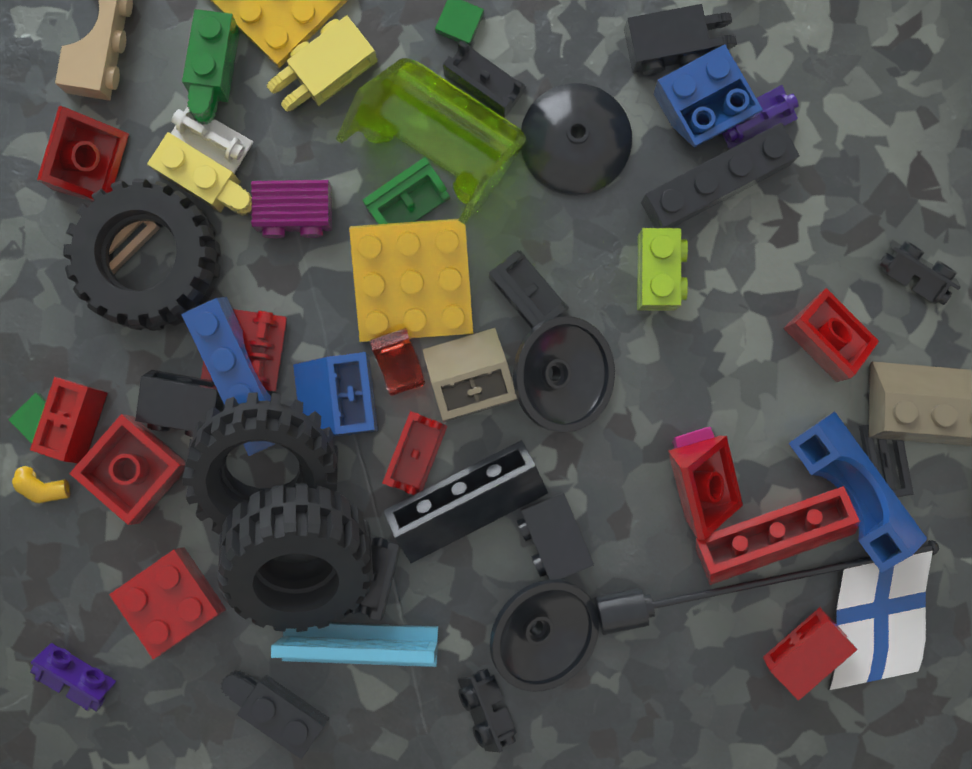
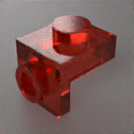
[370,328,425,396]

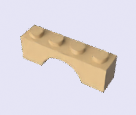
[55,0,133,100]

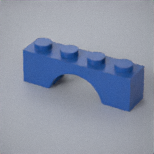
[181,297,275,456]
[789,411,927,573]

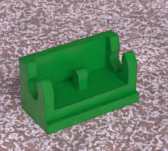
[362,157,450,224]

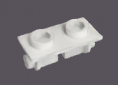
[171,107,253,174]

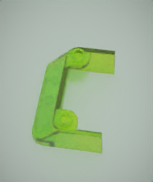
[336,58,526,225]

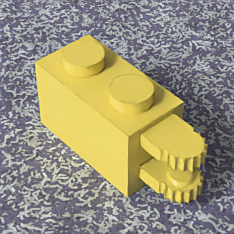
[267,15,378,112]
[147,132,252,216]

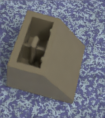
[422,328,517,422]

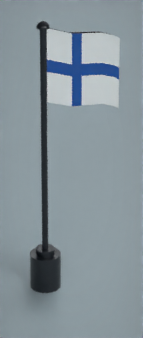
[595,540,939,690]

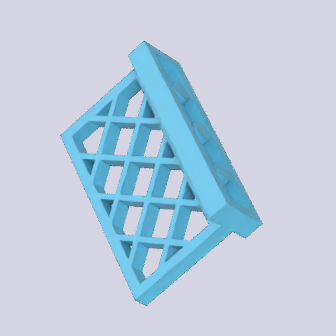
[271,622,438,667]

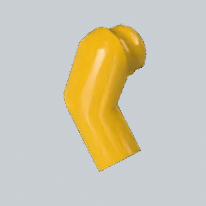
[12,466,70,503]

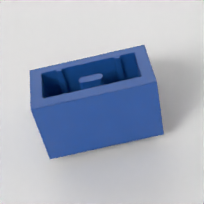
[653,44,763,148]
[293,352,378,437]

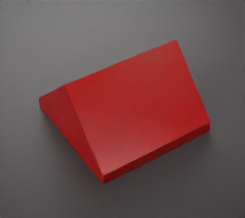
[37,106,129,202]
[783,288,879,382]
[668,436,743,540]

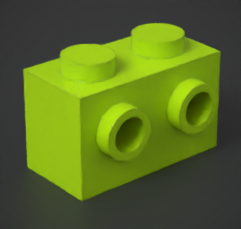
[637,228,688,311]

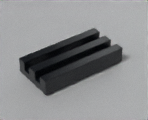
[859,424,914,497]

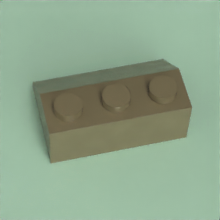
[869,361,972,446]

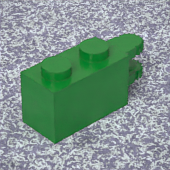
[182,9,240,125]

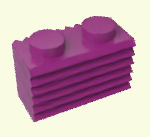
[251,180,332,238]

